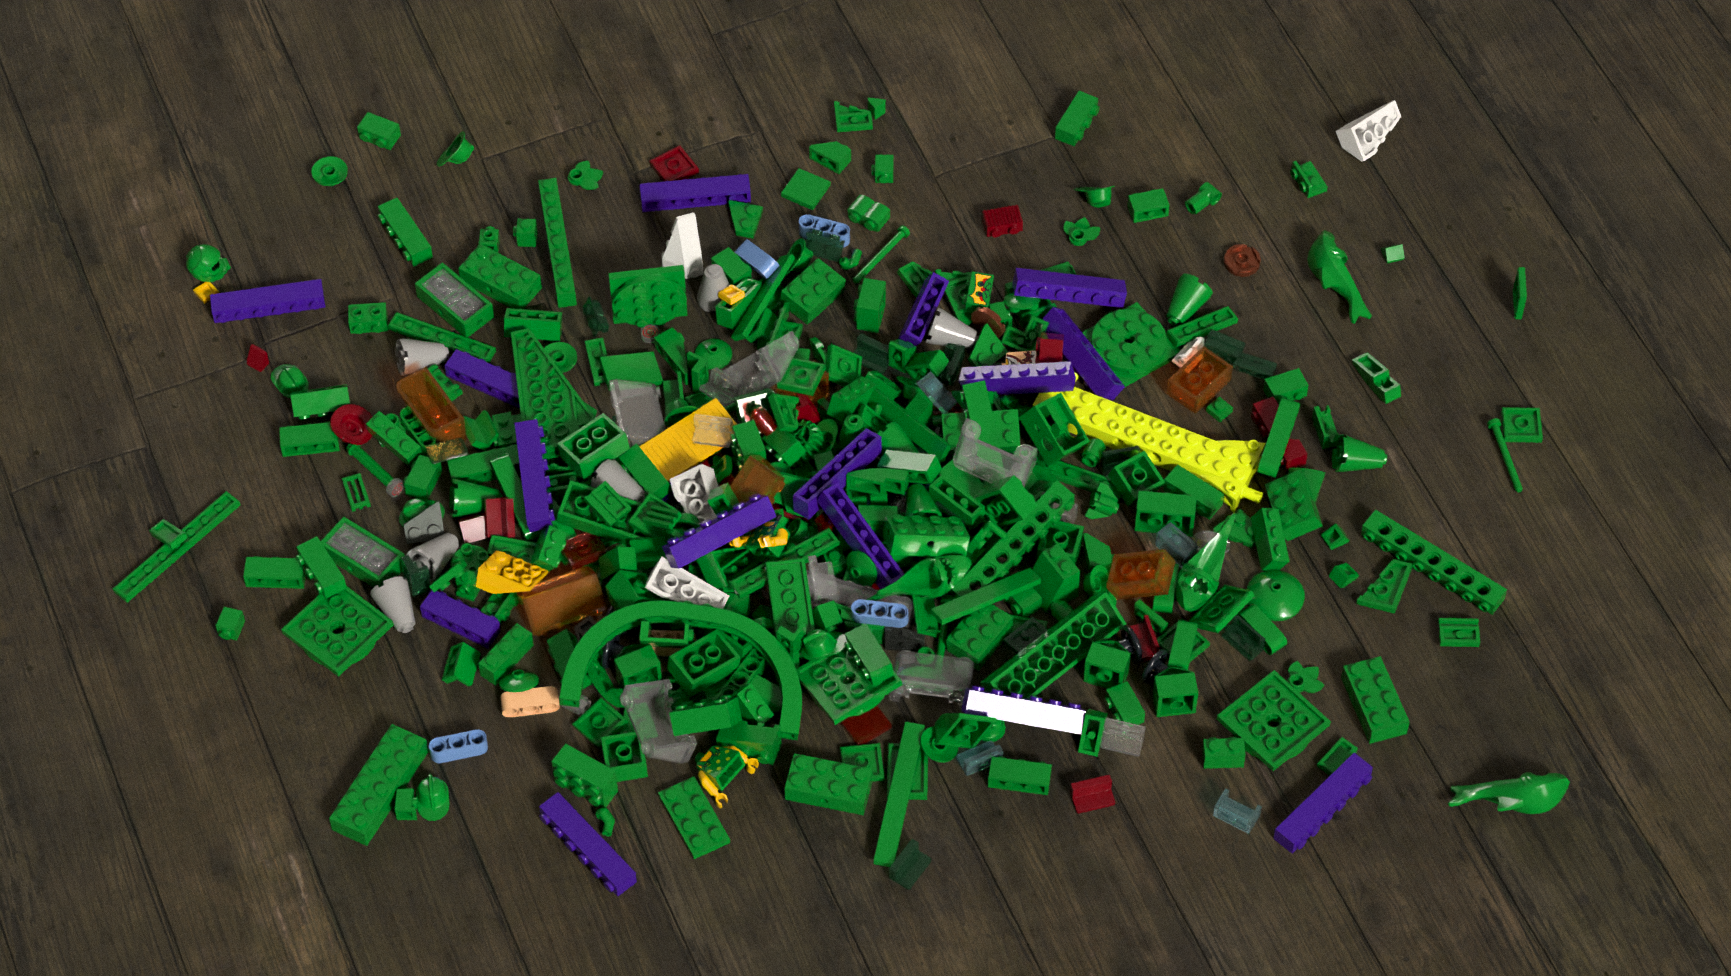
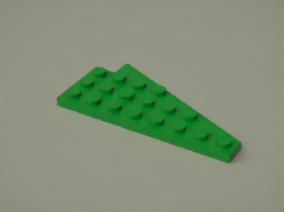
[511,328,595,453]

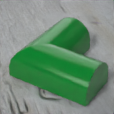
[1001,315,1049,353]

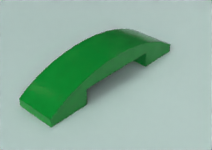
[587,649,631,708]

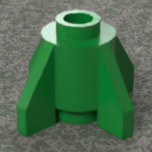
[1085,481,1120,519]

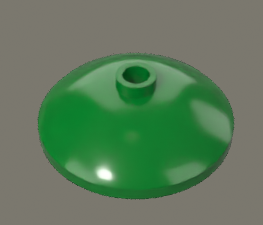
[1247,570,1305,621]

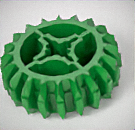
[783,419,825,469]

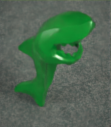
[1307,230,1372,324]
[1175,513,1236,612]
[866,555,971,601]
[1448,772,1570,814]

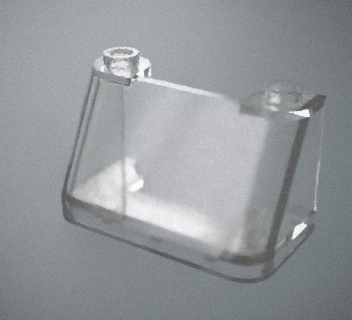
[722,331,799,396]
[609,379,665,453]
[953,418,1038,487]
[889,650,975,710]
[620,679,697,764]

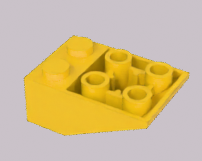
[476,550,548,594]

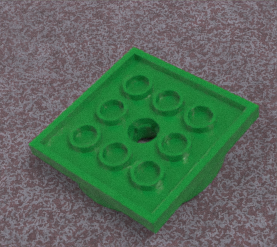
[609,265,688,328]
[1082,302,1180,387]
[281,586,394,677]
[796,648,903,725]
[1217,670,1331,771]

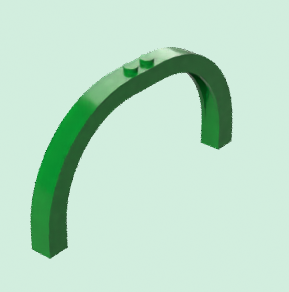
[559,601,802,740]

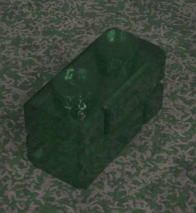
[1201,329,1246,368]

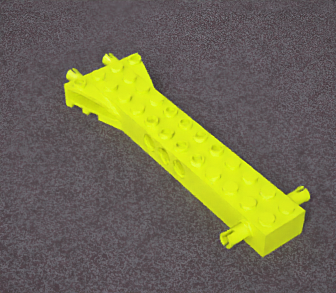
[1033,373,1266,513]

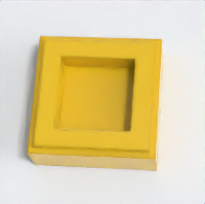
[193,282,219,304]
[718,284,745,305]

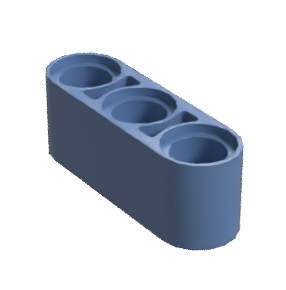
[799,215,850,248]
[735,239,780,279]
[851,599,909,628]
[429,730,488,763]

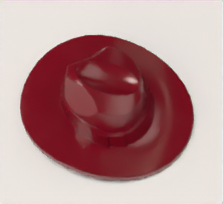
[330,404,372,445]

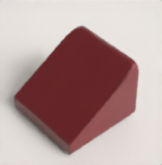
[247,344,269,372]

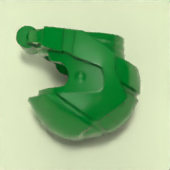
[186,244,231,282]

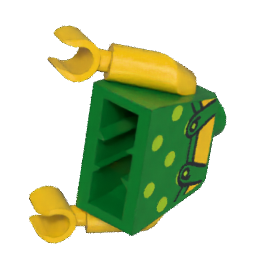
[729,514,790,558]
[695,746,759,808]

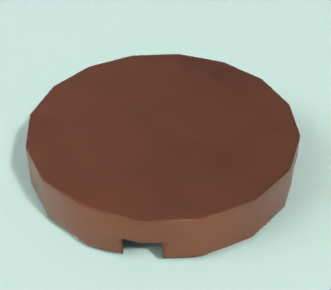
[1224,244,1261,277]
[971,307,1005,338]

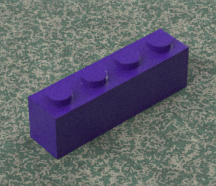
[897,272,949,346]
[420,591,501,649]

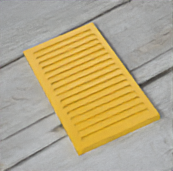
[639,398,737,482]

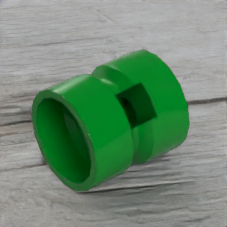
[787,518,821,545]

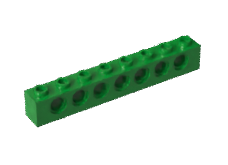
[952,480,1075,598]
[1361,509,1507,615]

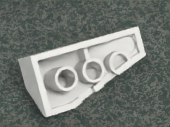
[1336,100,1401,162]
[661,213,704,279]
[670,464,718,522]
[645,557,729,609]

